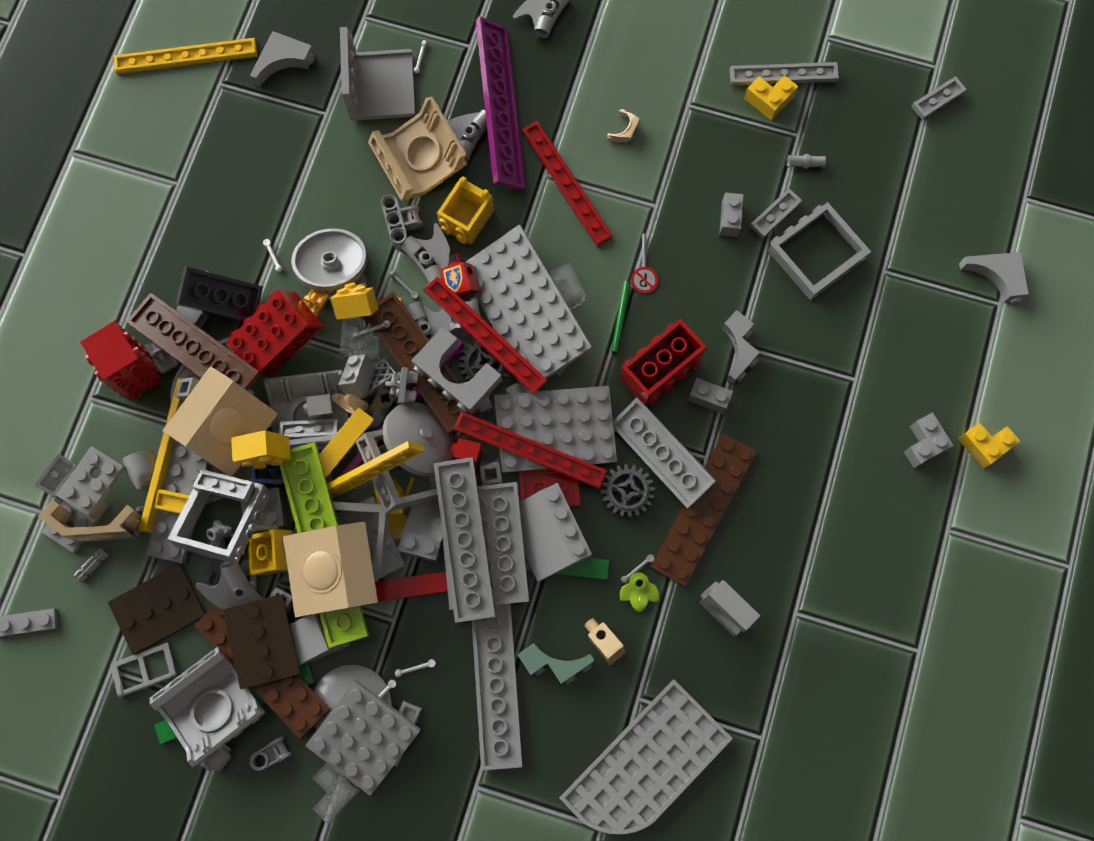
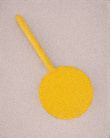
[388,477,414,539]

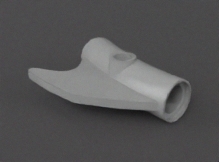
[513,0,570,38]
[448,110,487,162]
[401,223,450,283]
[406,302,450,341]
[196,561,264,609]

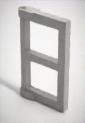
[110,642,178,698]

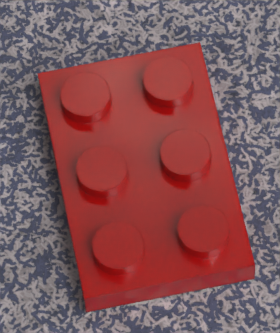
[519,469,580,507]

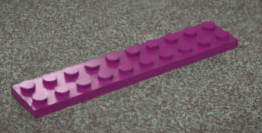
[476,16,525,192]

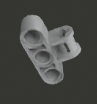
[381,195,423,250]

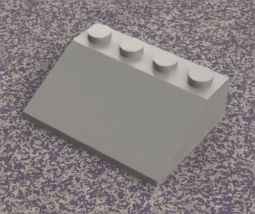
[519,483,592,582]

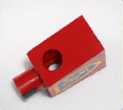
[440,254,481,298]

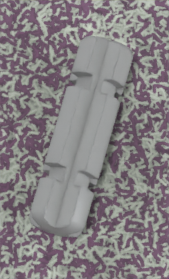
[74,548,109,582]

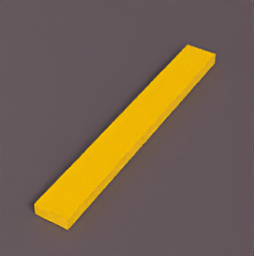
[114,38,258,74]
[139,378,184,533]
[327,441,424,499]

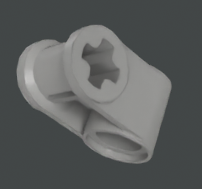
[250,736,292,771]

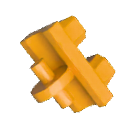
[303,289,330,317]

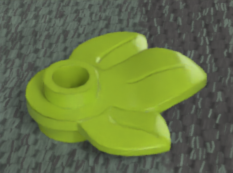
[620,573,659,613]

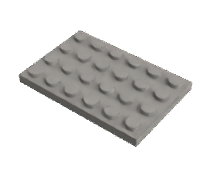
[494,386,617,473]
[441,482,529,610]

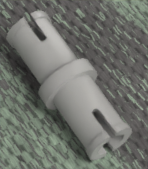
[787,154,826,169]

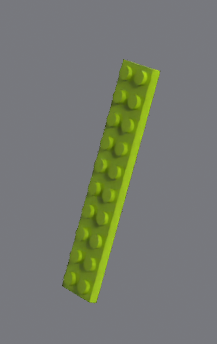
[279,442,369,648]

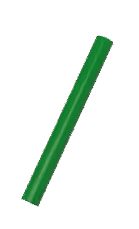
[611,281,631,354]

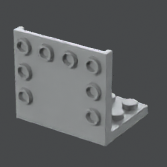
[340,27,415,121]

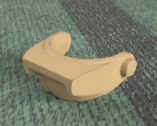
[606,109,640,143]
[332,393,369,415]

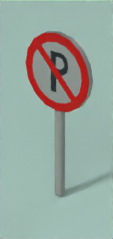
[631,233,658,294]

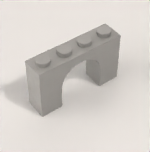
[411,327,502,414]
[699,580,760,636]

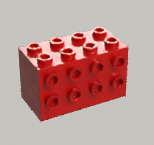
[226,290,324,377]
[620,319,706,406]
[80,320,163,400]

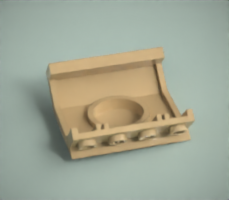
[368,97,467,201]
[162,366,278,477]
[38,500,142,542]
[283,522,378,617]

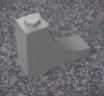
[250,31,315,87]
[959,252,1029,304]

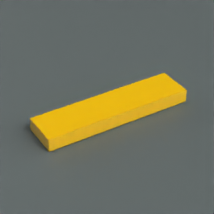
[319,407,374,478]

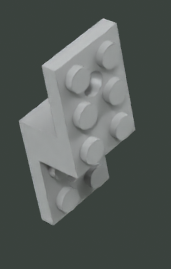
[42,446,125,554]

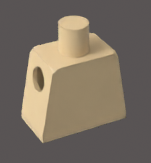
[584,618,626,666]

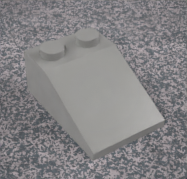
[398,501,443,563]

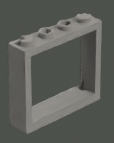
[768,202,871,301]
[356,429,438,513]
[168,469,271,564]
[333,502,390,581]

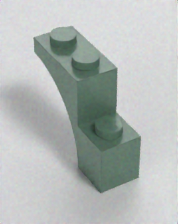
[517,643,595,685]

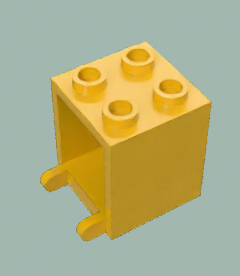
[437,177,494,245]

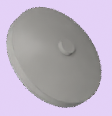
[291,228,367,291]
[383,402,454,476]
[314,665,392,730]

